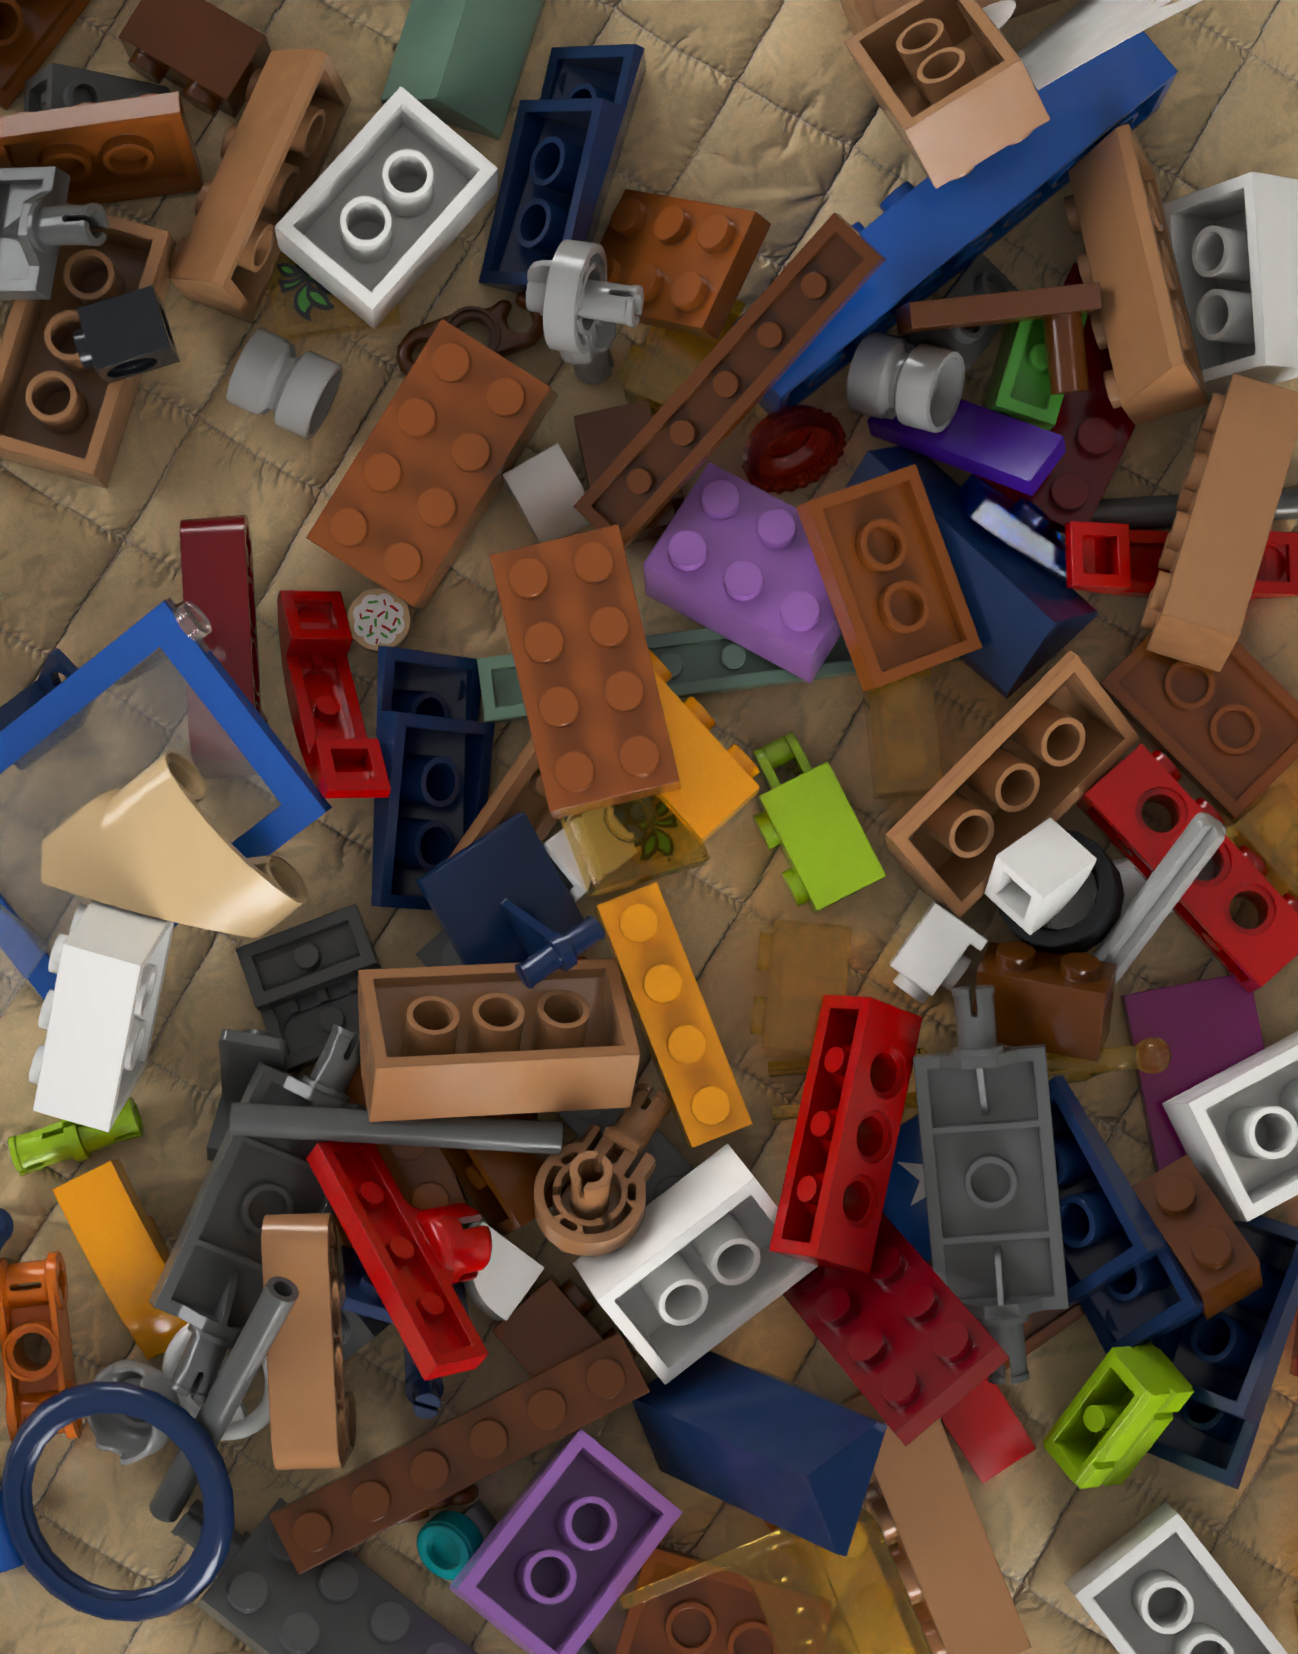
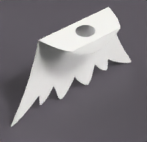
[982,0,1202,90]

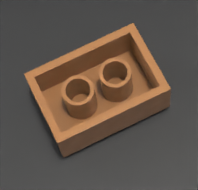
[844,0,1050,189]

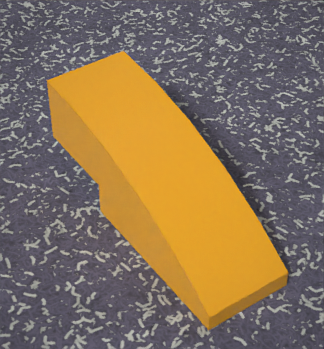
[52,1159,188,1360]

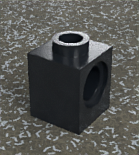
[73,285,181,384]

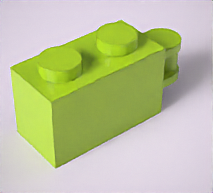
[752,731,886,914]

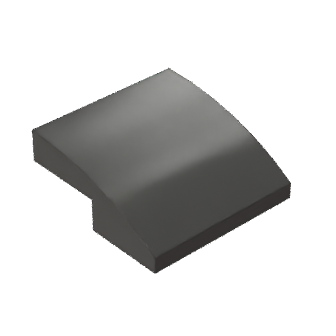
[236,904,382,1073]

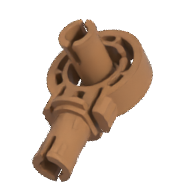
[534,1083,673,1257]

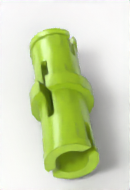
[8,1097,145,1176]

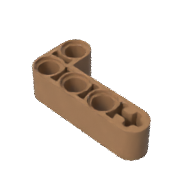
[261,1213,357,1470]

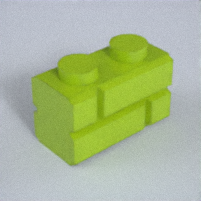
[1042,1345,1194,1489]

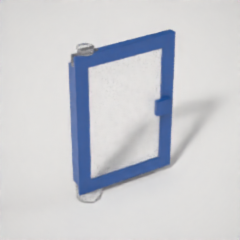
[0,598,332,1000]

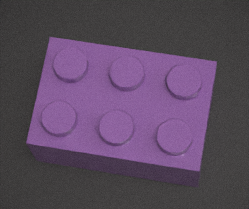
[643,462,842,684]
[448,1429,682,1654]

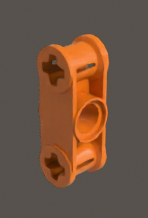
[0,1251,83,1442]

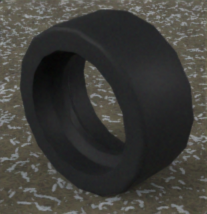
[998,830,1125,955]

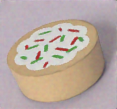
[347,588,412,653]

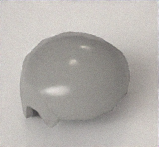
[86,1359,180,1465]

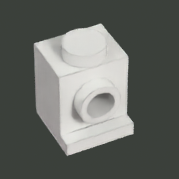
[889,901,988,1004]

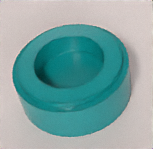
[416,1510,483,1580]

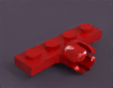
[306,1141,493,1381]

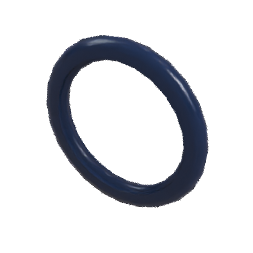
[1,1381,235,1622]

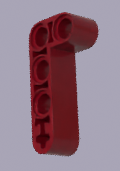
[180,515,268,778]

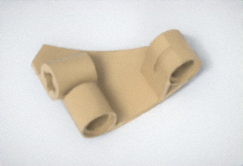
[41,750,308,938]

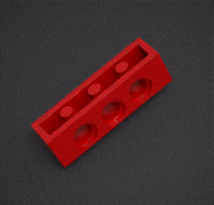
[1076,744,1298,994]
[769,994,923,1274]

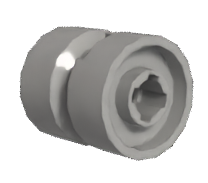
[226,327,343,440]
[847,331,965,433]

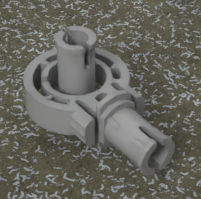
[526,239,644,385]

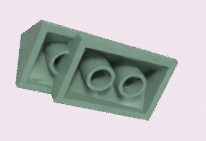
[381,0,546,140]

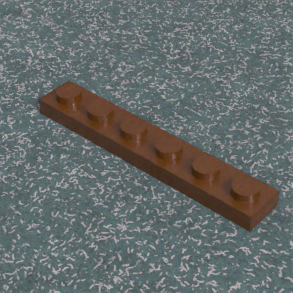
[573,213,886,550]
[269,1330,651,1575]

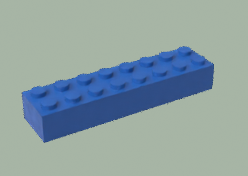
[731,31,1178,424]

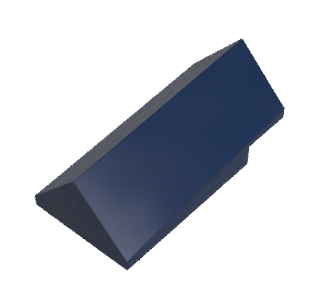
[479,44,646,293]
[845,446,1097,699]
[371,646,495,910]
[1049,1075,1204,1355]
[1147,1215,1298,1490]
[632,1350,887,1556]

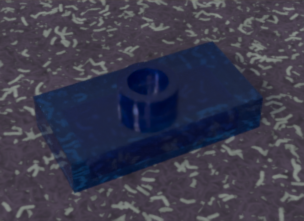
[956,474,1067,583]

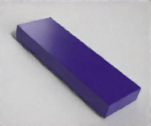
[867,399,1066,496]

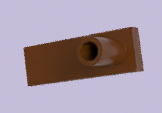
[895,282,1102,395]

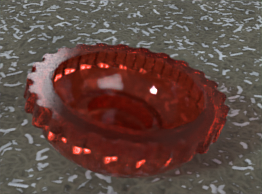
[741,405,847,494]

